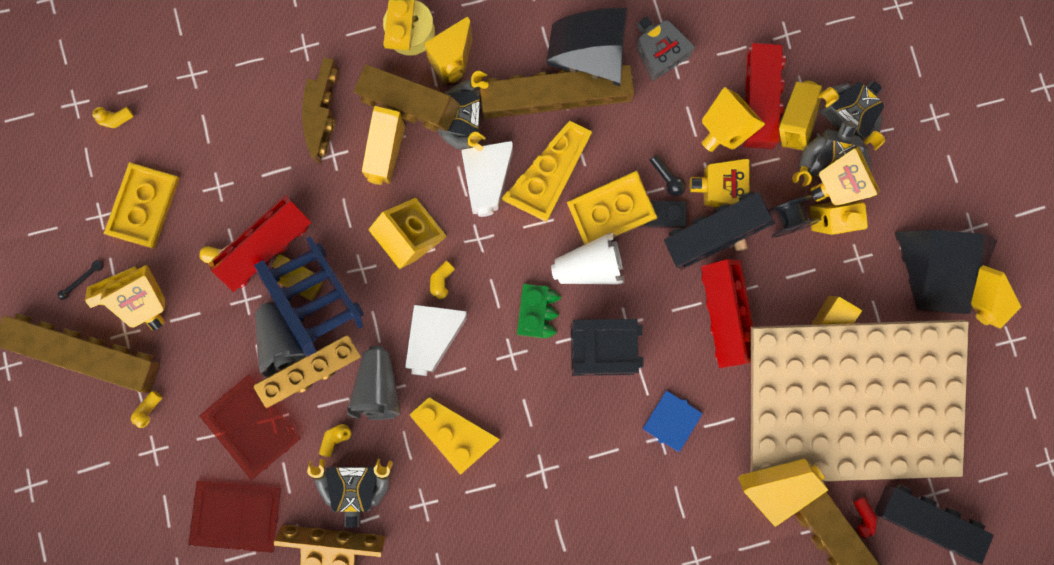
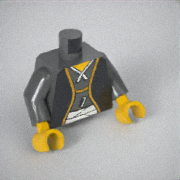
[438,71,489,151]
[818,81,885,151]
[792,121,872,198]
[307,459,393,527]

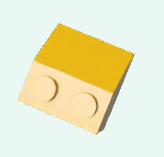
[424,17,473,86]
[368,198,447,269]

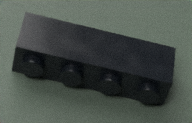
[664,192,775,270]
[875,484,994,565]

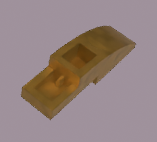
[302,57,340,164]

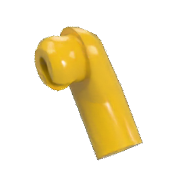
[92,106,134,128]
[430,261,455,300]
[131,390,163,428]
[319,424,352,457]

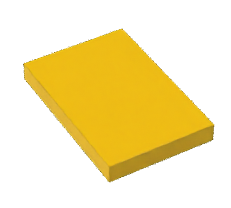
[104,162,180,249]
[567,171,657,244]

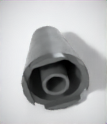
[255,302,306,378]
[347,346,401,420]

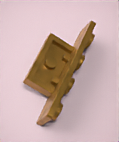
[254,335,361,408]
[274,525,386,565]

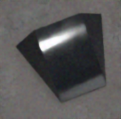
[547,8,628,86]
[895,230,997,314]

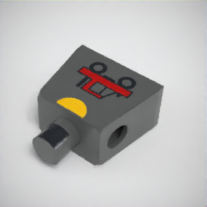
[636,17,695,81]

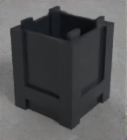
[570,319,644,376]

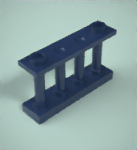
[254,236,364,357]

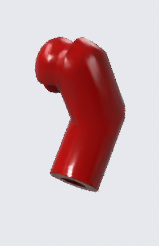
[853,497,877,539]

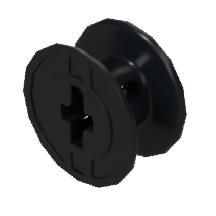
[769,195,822,238]

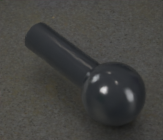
[649,154,686,196]

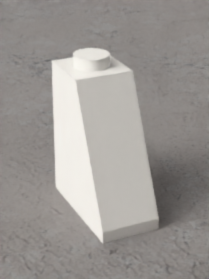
[461,141,513,217]
[405,305,467,376]

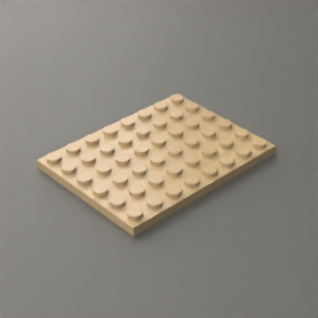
[751,320,968,481]

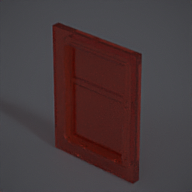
[199,375,301,480]
[188,481,281,553]

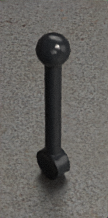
[57,261,104,300]

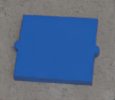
[642,391,703,452]

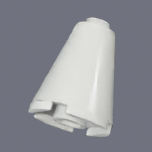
[551,233,624,284]

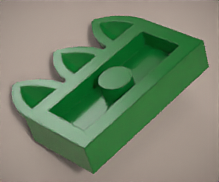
[517,284,561,339]

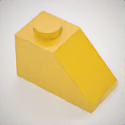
[971,265,1021,329]

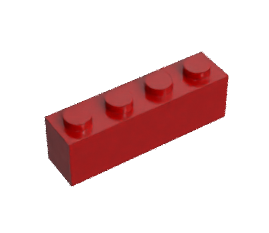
[742,43,786,149]
[208,195,311,292]
[701,259,753,368]

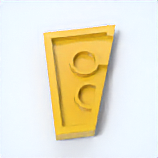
[410,398,500,475]

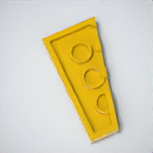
[502,121,592,222]

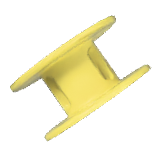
[383,0,435,56]

